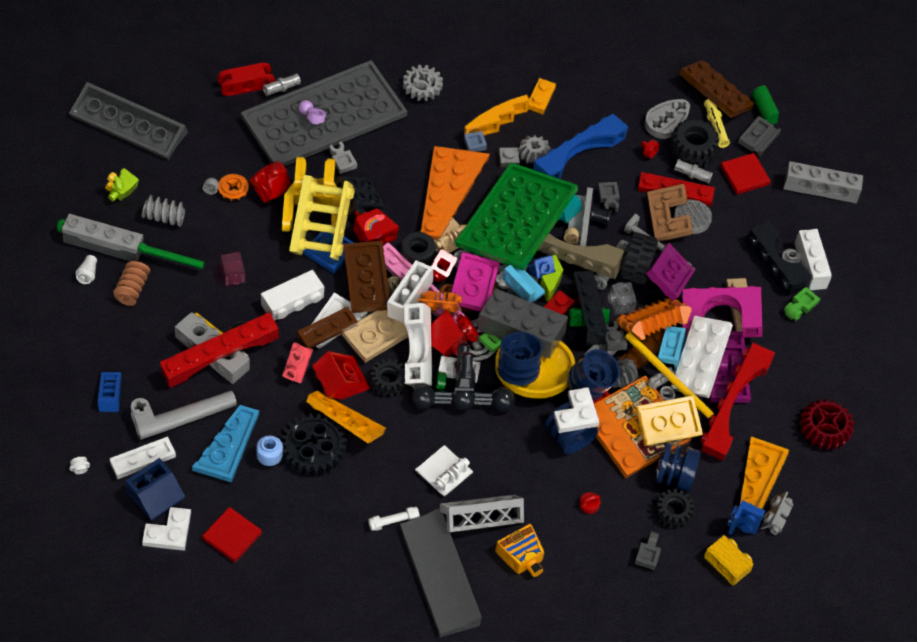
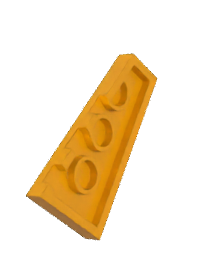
[306,391,386,444]

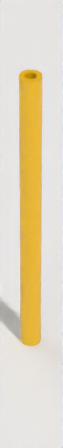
[625,332,714,419]

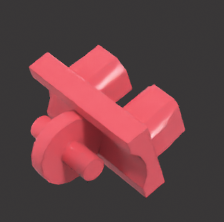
[282,342,313,383]

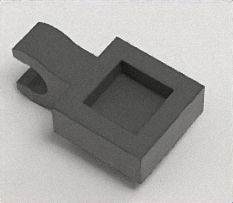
[635,531,661,570]

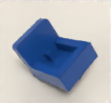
[528,255,555,279]

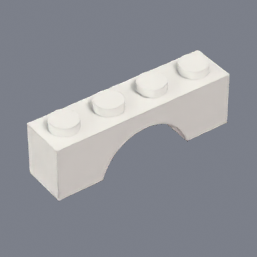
[404,303,432,387]

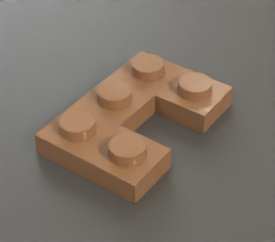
[647,184,694,241]

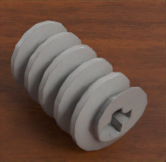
[142,195,185,227]

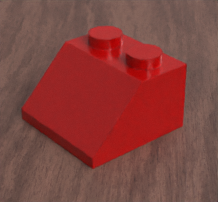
[312,351,370,400]

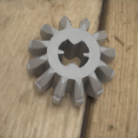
[518,134,550,166]

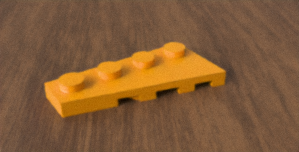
[740,436,789,509]

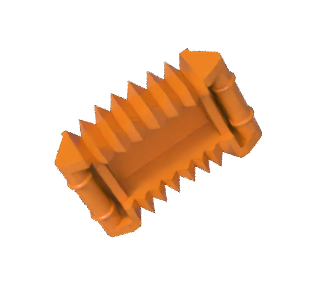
[616,298,692,340]

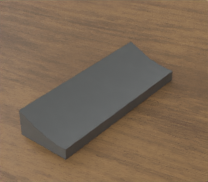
[69,82,188,160]
[400,508,482,637]

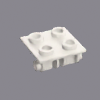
[415,445,473,497]

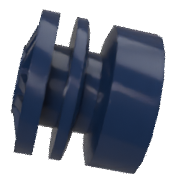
[498,332,543,386]
[567,349,620,401]
[545,402,599,454]
[656,441,701,492]

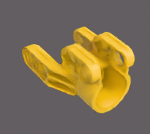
[282,157,341,234]

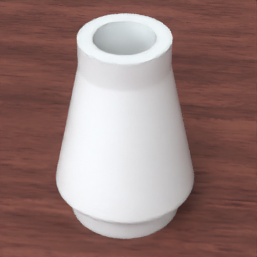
[76,255,97,284]

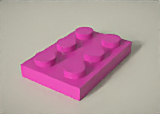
[451,252,500,312]

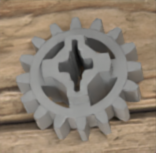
[403,65,443,101]

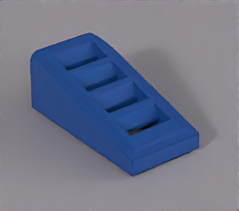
[98,372,122,412]

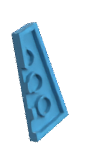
[192,405,259,483]

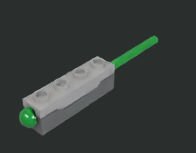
[56,214,205,269]

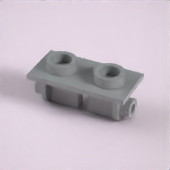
[761,492,793,535]

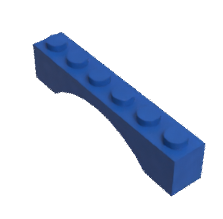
[533,114,629,179]

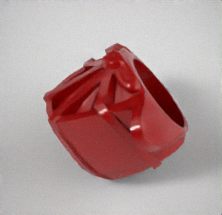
[249,161,291,203]

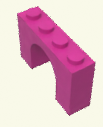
[683,286,762,337]

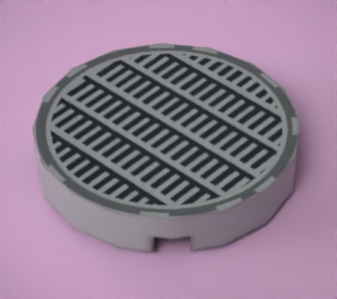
[674,200,712,234]

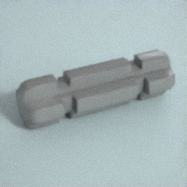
[647,367,676,389]

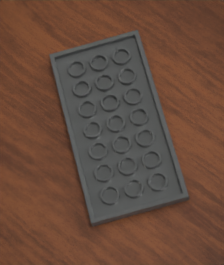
[241,60,408,167]

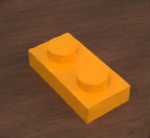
[528,78,556,114]

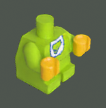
[105,168,139,201]

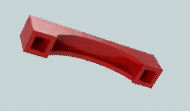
[160,312,279,388]
[700,343,775,461]

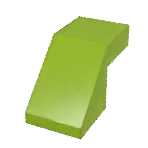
[540,255,563,302]

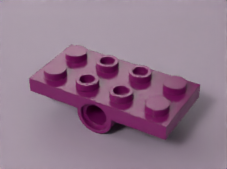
[710,331,751,403]

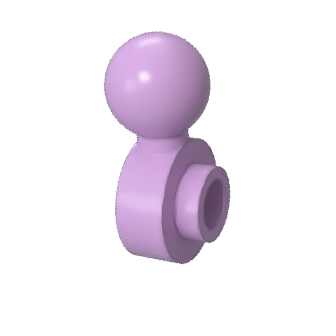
[299,100,326,125]

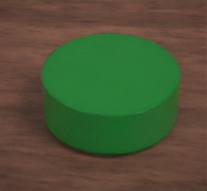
[435,371,446,392]

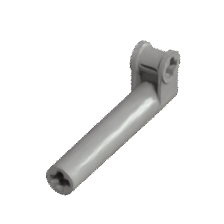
[131,391,237,440]

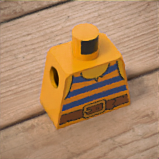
[495,524,544,577]

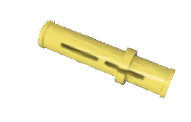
[704,99,730,148]

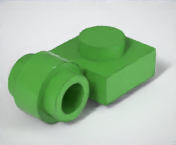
[784,287,820,321]

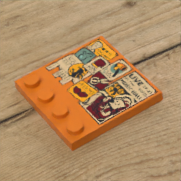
[594,375,692,478]

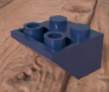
[125,458,185,521]

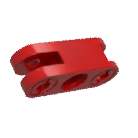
[217,63,275,96]

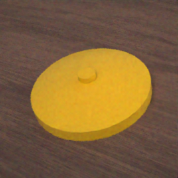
[495,341,575,398]

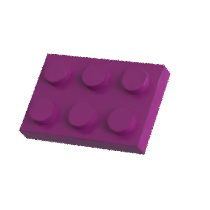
[646,243,695,301]

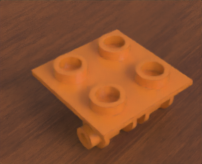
[418,291,462,313]

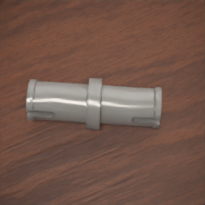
[263,74,301,96]
[674,159,713,184]

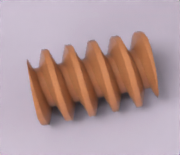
[113,261,150,306]

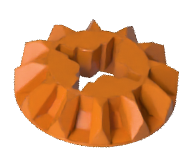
[218,174,249,201]

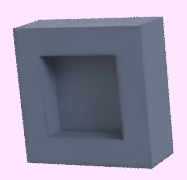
[463,131,487,152]

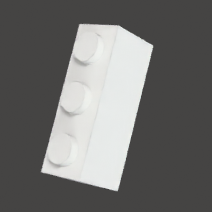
[794,229,832,290]
[387,260,433,323]
[261,270,324,321]

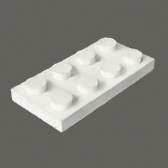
[671,316,733,398]

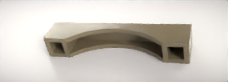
[537,233,625,279]

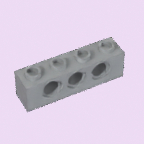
[783,161,863,203]
[175,312,250,384]

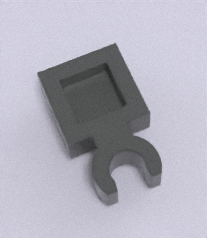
[597,182,620,212]
[605,321,627,351]

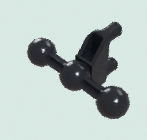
[410,343,516,412]

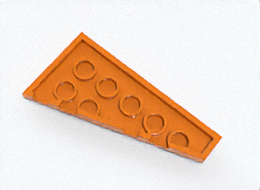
[421,146,490,240]

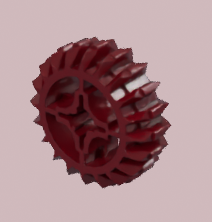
[800,398,854,450]

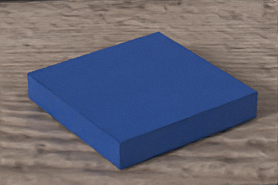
[303,232,354,274]

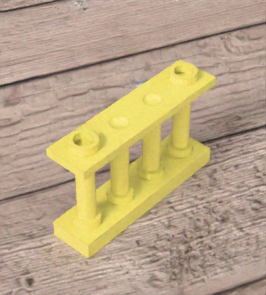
[289,175,354,261]

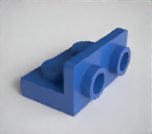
[727,500,765,535]

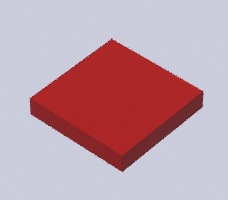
[720,153,771,195]
[202,507,262,563]

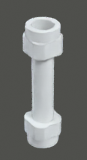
[368,507,420,531]

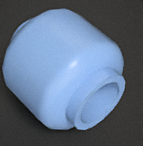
[256,435,283,466]

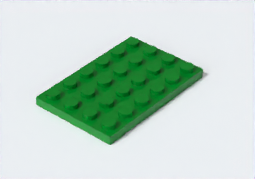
[455,162,578,271]

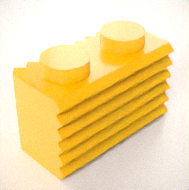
[704,535,754,586]

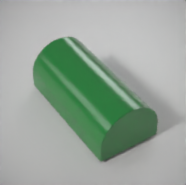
[751,85,779,124]

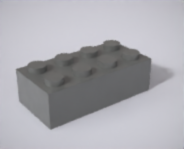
[478,289,568,359]

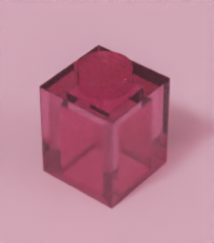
[221,252,245,285]

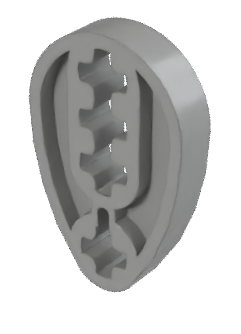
[645,99,690,139]

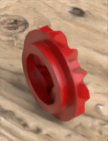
[456,314,479,343]

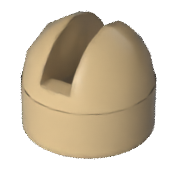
[564,227,580,244]

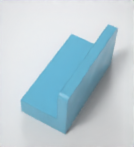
[502,265,545,302]
[658,326,687,372]

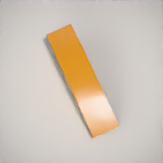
[464,95,529,135]

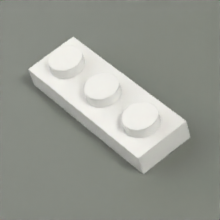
[110,437,176,479]

